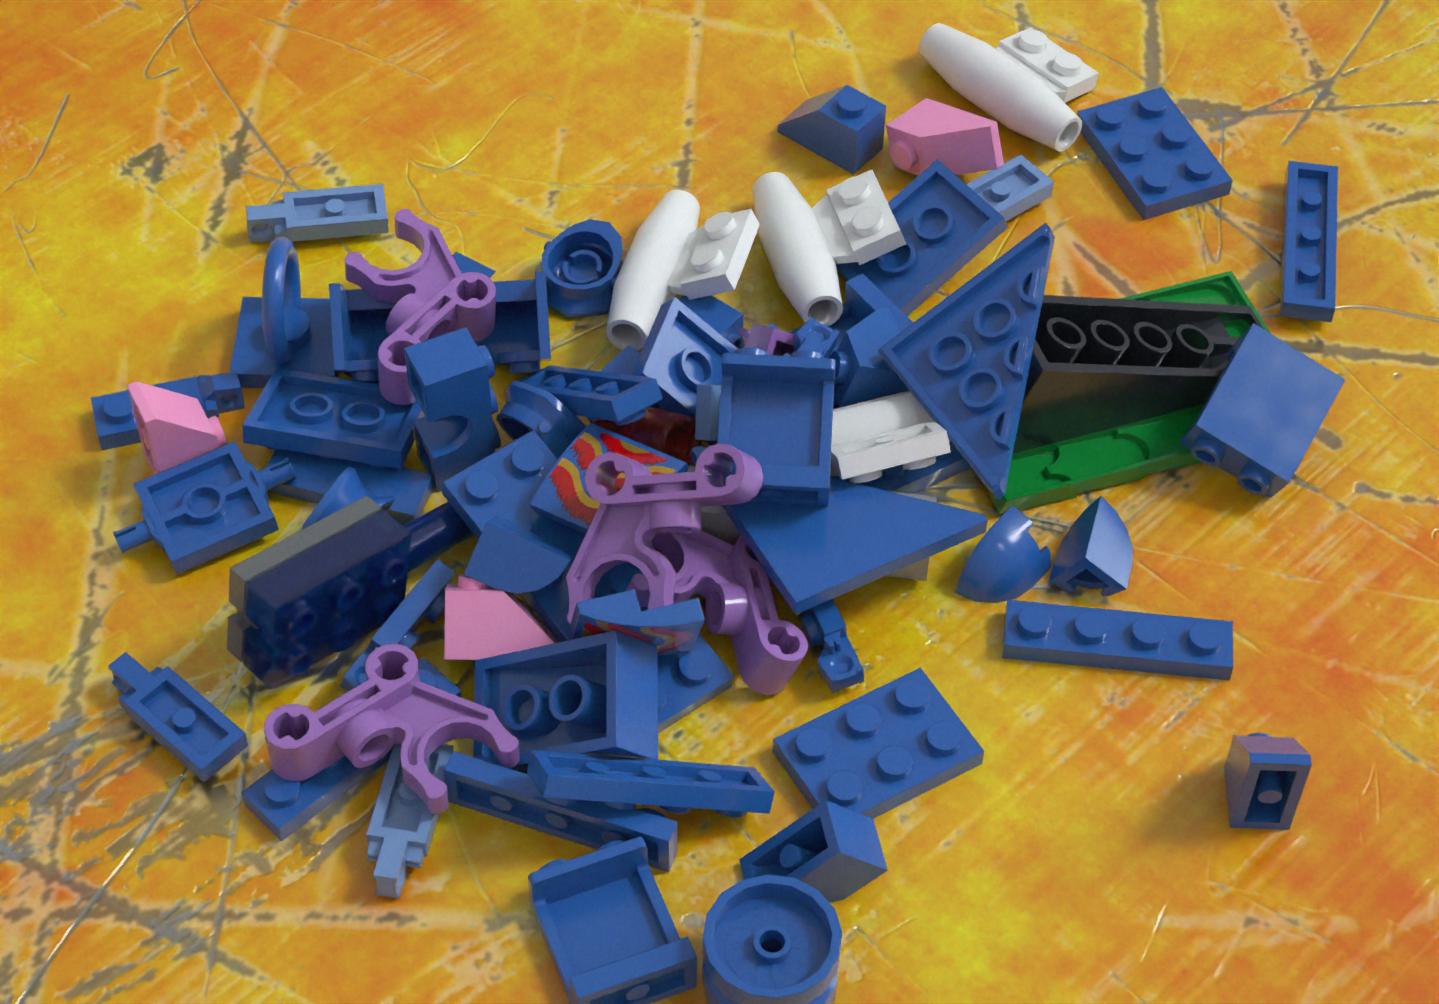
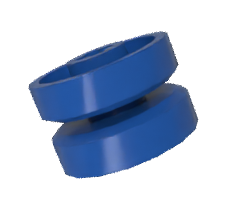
[702,874,842,1004]

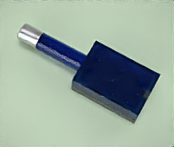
[227,496,474,690]

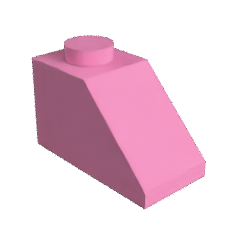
[886,98,1004,176]
[127,381,227,475]
[444,574,559,660]

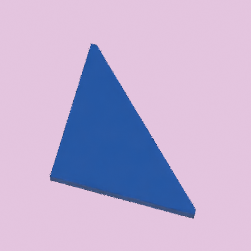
[878,223,1055,500]
[691,446,988,615]

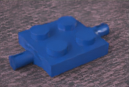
[113,441,297,575]

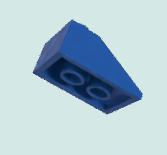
[473,630,658,774]

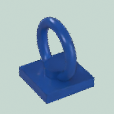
[229,237,339,388]

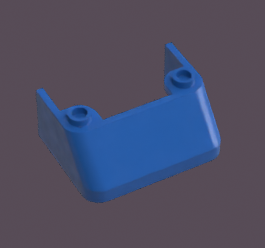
[329,272,551,382]

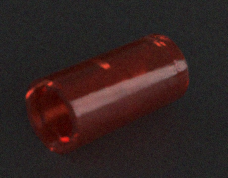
[590,406,702,466]

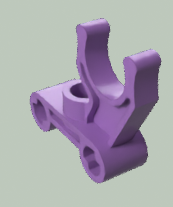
[345,209,496,405]
[566,444,763,624]
[626,530,808,695]
[264,644,520,814]

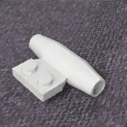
[918,23,1099,152]
[752,169,906,326]
[606,190,760,351]
[830,391,951,483]

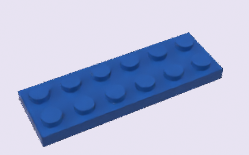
[442,430,735,734]

